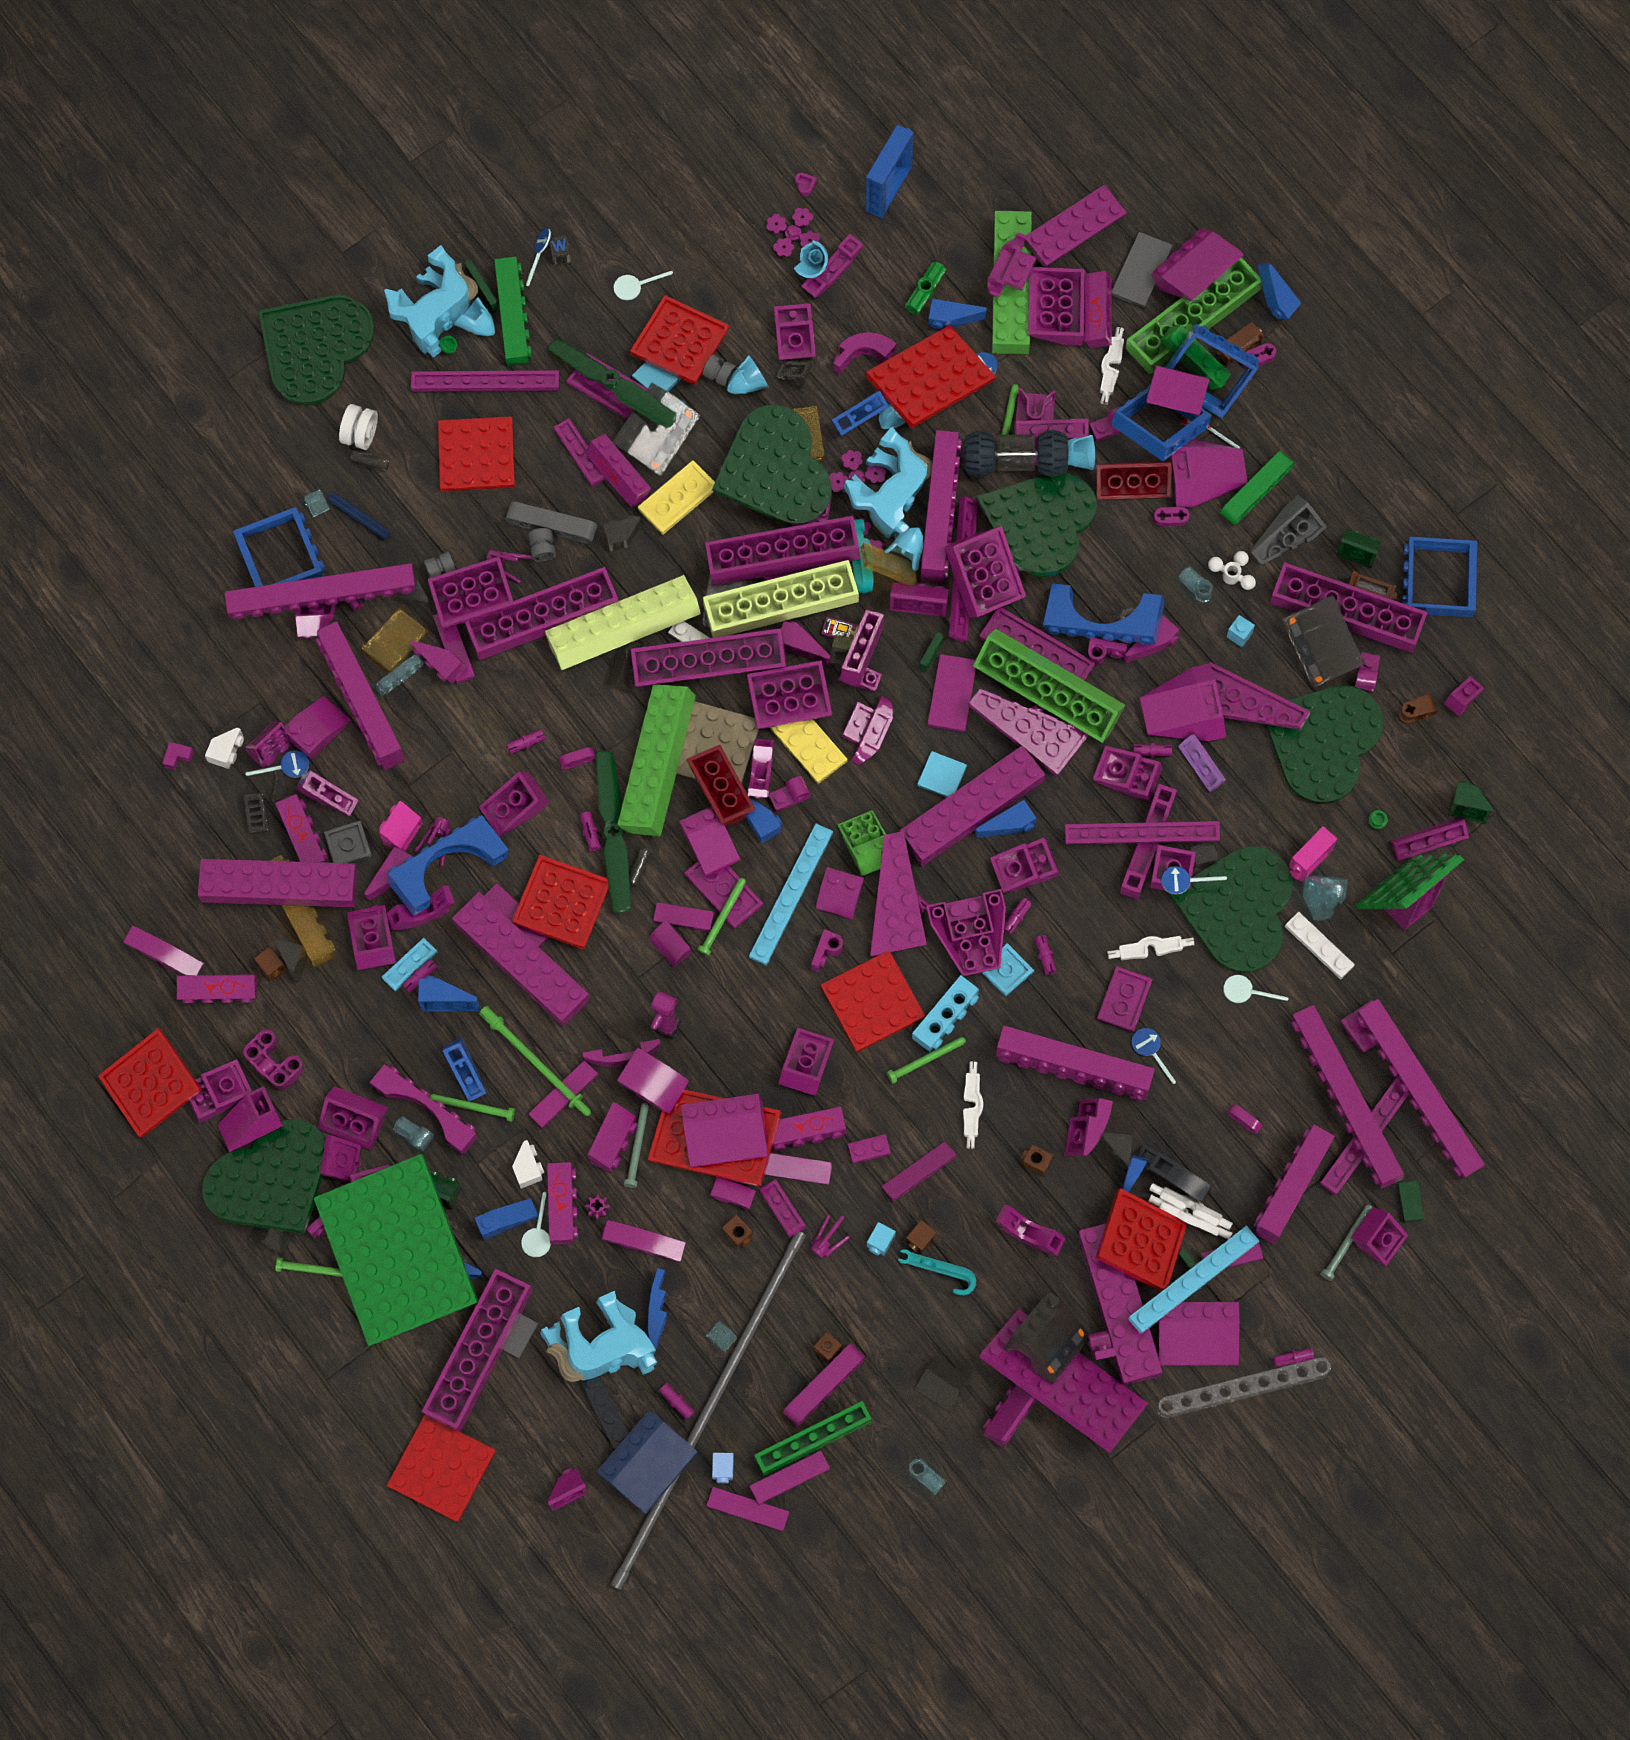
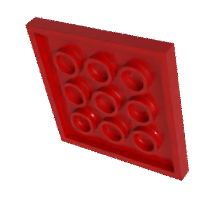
[630,295,730,385]
[438,417,515,492]
[512,855,609,950]
[821,951,925,1053]
[98,1028,202,1138]
[1095,1188,1187,1292]
[387,1415,496,1523]

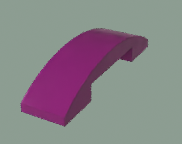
[801,234,864,298]
[583,1039,661,1067]

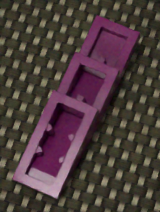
[124,926,204,975]
[601,1220,685,1262]

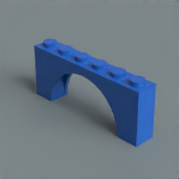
[1043,583,1165,645]
[387,815,509,916]

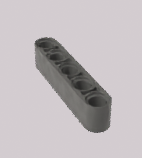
[505,502,597,544]

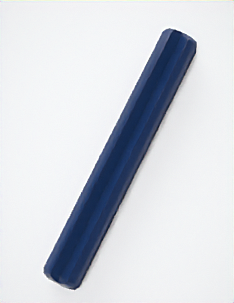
[328,492,390,540]

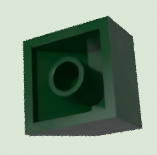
[1337,529,1382,568]
[1448,781,1492,823]
[430,1170,461,1209]

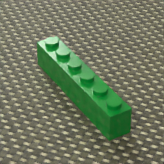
[495,257,532,366]
[754,1401,872,1476]

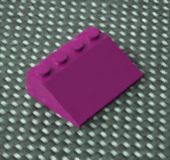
[1151,228,1243,301]
[1028,267,1085,346]
[944,526,1026,617]
[428,557,515,628]
[747,660,832,729]
[682,1094,768,1167]
[1158,1302,1239,1366]

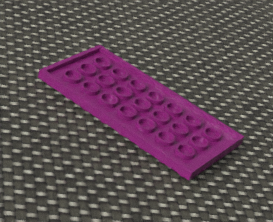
[979,1309,1148,1453]

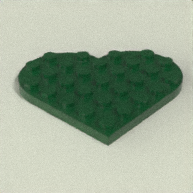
[258,295,374,405]
[711,405,832,525]
[976,473,1097,577]
[1265,685,1383,804]
[1169,846,1293,973]
[202,1119,326,1234]

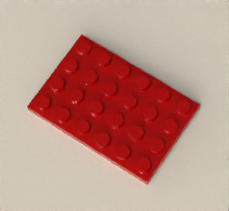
[865,325,996,428]
[648,1090,782,1187]

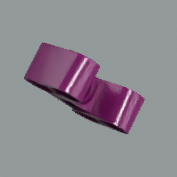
[243,1029,304,1091]

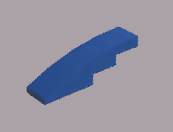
[648,1268,668,1354]

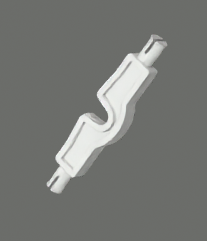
[1100,327,1124,405]
[1107,936,1194,961]
[963,1062,983,1149]
[1149,1183,1233,1230]
[1148,1195,1232,1240]

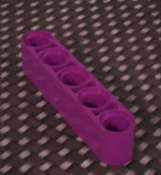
[783,1344,866,1427]

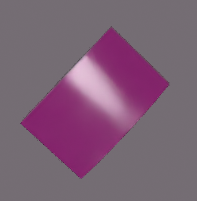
[774,303,816,360]
[1146,365,1209,415]
[1093,746,1162,802]
[990,838,1060,893]
[617,1047,690,1114]
[188,1060,252,1123]
[1064,1098,1113,1157]

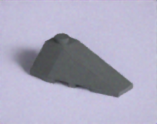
[1250,495,1327,565]

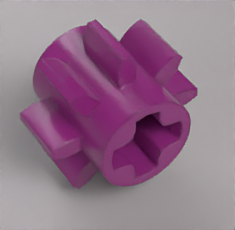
[585,1194,610,1220]

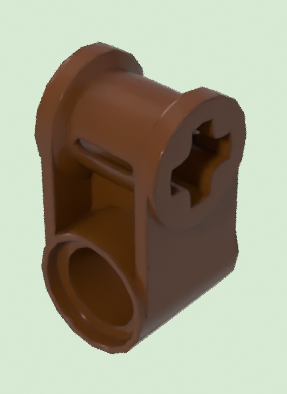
[1398,694,1438,724]

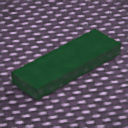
[464,260,498,313]

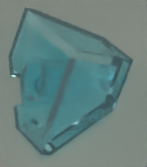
[1303,875,1348,921]

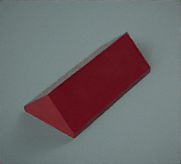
[1095,461,1172,500]
[686,745,755,825]

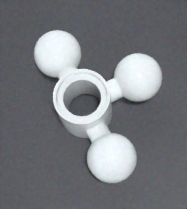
[1208,551,1256,590]

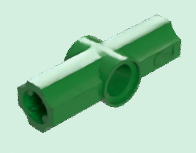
[905,262,946,315]

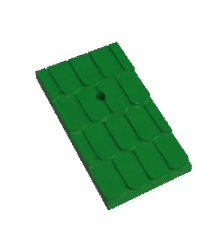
[1355,853,1464,931]

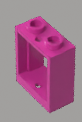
[1289,826,1337,882]

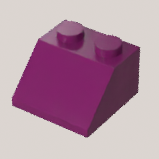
[1149,845,1196,891]
[816,867,864,920]
[1351,1207,1408,1266]

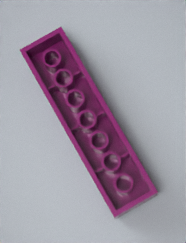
[921,430,962,584]
[705,516,861,586]
[1270,562,1427,653]
[465,567,619,661]
[316,621,405,770]
[631,629,787,687]
[899,745,1045,867]
[198,859,358,907]
[452,892,590,1027]
[996,1025,1155,1101]
[1078,1224,1162,1386]
[422,1269,533,1432]

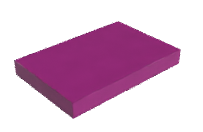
[1097,966,1153,1033]

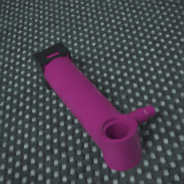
[651,991,681,1040]

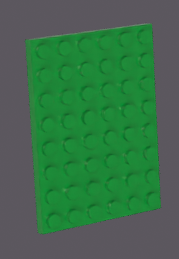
[314,1154,478,1346]

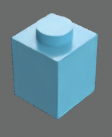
[1227,615,1255,647]
[867,1222,896,1256]

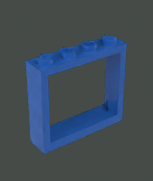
[866,125,914,219]
[1165,324,1259,418]
[1111,385,1212,461]
[233,507,325,587]
[1402,537,1477,617]

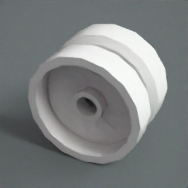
[339,404,378,450]

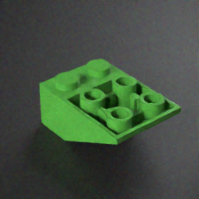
[837,810,886,876]

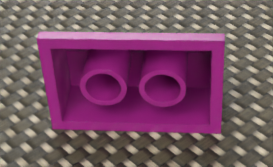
[890,582,949,617]
[318,1086,388,1150]
[588,1102,638,1173]
[983,1385,1037,1449]

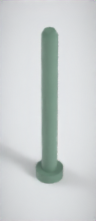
[623,1103,649,1188]
[1320,1204,1372,1281]

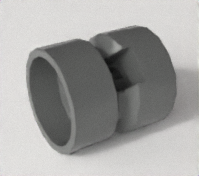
[703,354,737,387]
[528,528,556,562]
[424,552,456,578]

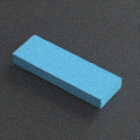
[382,938,438,992]

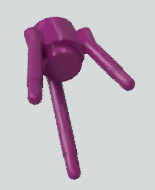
[486,550,532,584]
[414,817,451,867]
[810,1214,850,1258]

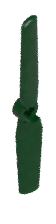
[547,339,677,429]
[596,751,631,913]

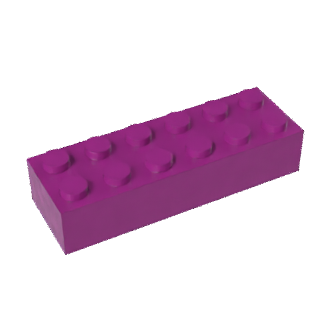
[1254,1125,1335,1245]

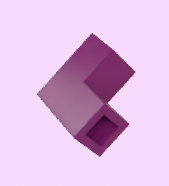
[162,742,194,770]

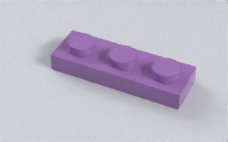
[1178,734,1226,792]

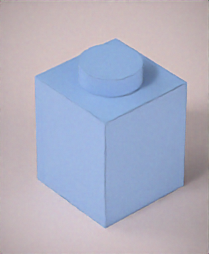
[712,1453,734,1484]

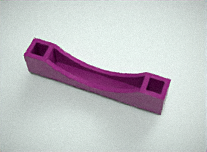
[1120,784,1177,900]
[370,1064,478,1155]

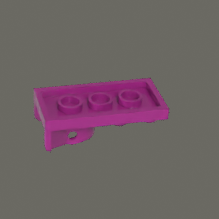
[1012,388,1056,465]

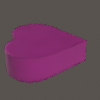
[795,173,817,196]

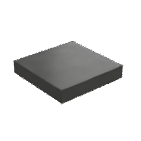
[324,821,372,864]
[503,1314,539,1359]

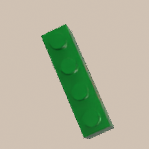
[1160,325,1231,391]

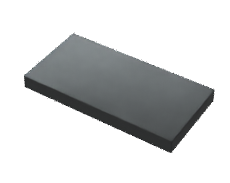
[1112,232,1173,308]

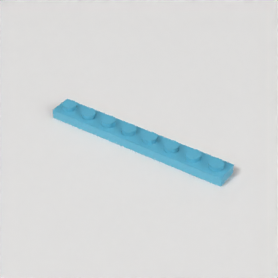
[749,824,833,966]
[1128,1226,1259,1334]

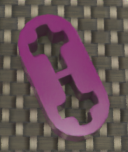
[1243,343,1276,368]
[1154,507,1190,527]
[559,747,596,769]
[1227,1104,1263,1134]

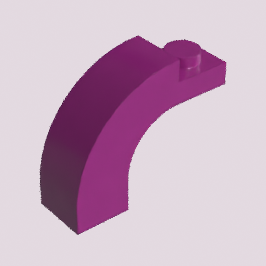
[833,332,897,375]
[748,739,774,798]
[387,886,455,930]
[996,1204,1066,1256]

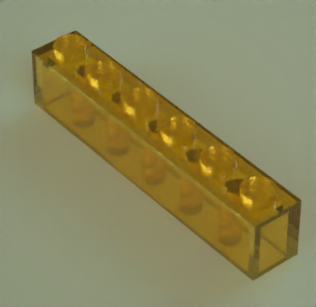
[270,855,336,968]

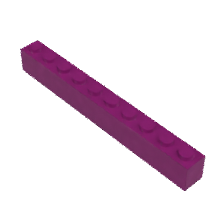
[225,563,417,620]
[1356,999,1485,1179]
[1291,1005,1404,1189]

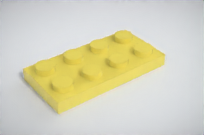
[638,461,715,535]
[770,719,847,784]

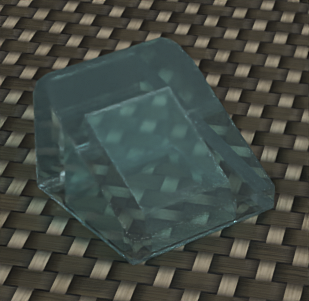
[304,489,330,517]
[706,1321,737,1352]

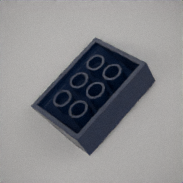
[597,1410,698,1514]

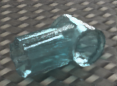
[1178,566,1213,603]
[393,1116,435,1152]
[908,1459,946,1495]

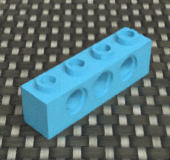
[912,975,979,1052]

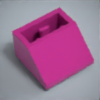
[379,801,423,852]

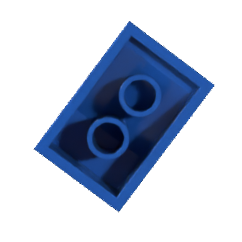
[418,976,480,1012]

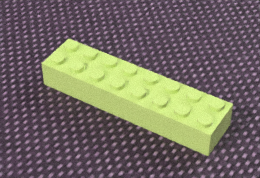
[703,560,859,638]
[545,575,701,670]

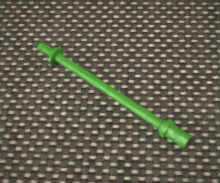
[479,1006,591,1116]

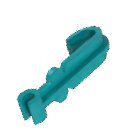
[852,519,873,593]
[898,1249,976,1295]

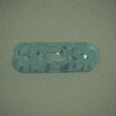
[375,655,424,696]

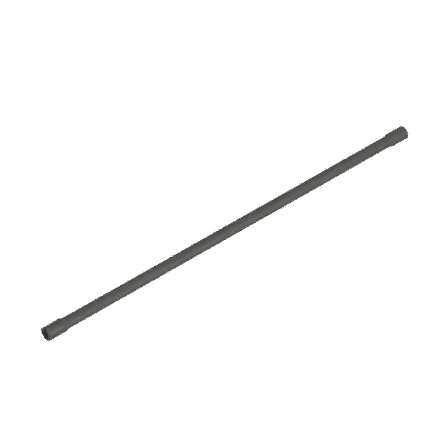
[610,1232,806,1590]

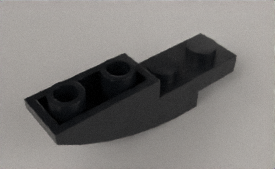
[1137,1144,1212,1204]

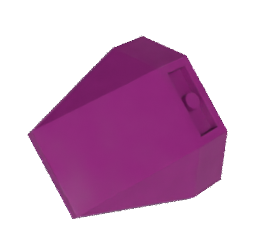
[1167,439,1248,508]
[1140,664,1226,742]
[926,889,1006,977]

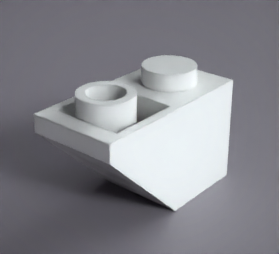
[205,728,244,769]
[512,1140,544,1189]

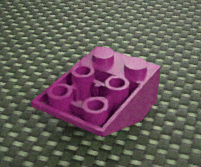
[245,722,290,769]
[218,1086,283,1152]

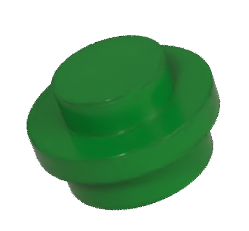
[439,336,457,354]
[1368,810,1388,829]

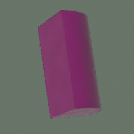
[649,920,691,968]

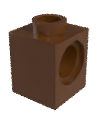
[254,947,286,981]
[1021,1144,1053,1177]
[722,1215,753,1249]
[906,1220,937,1254]
[814,1332,842,1364]

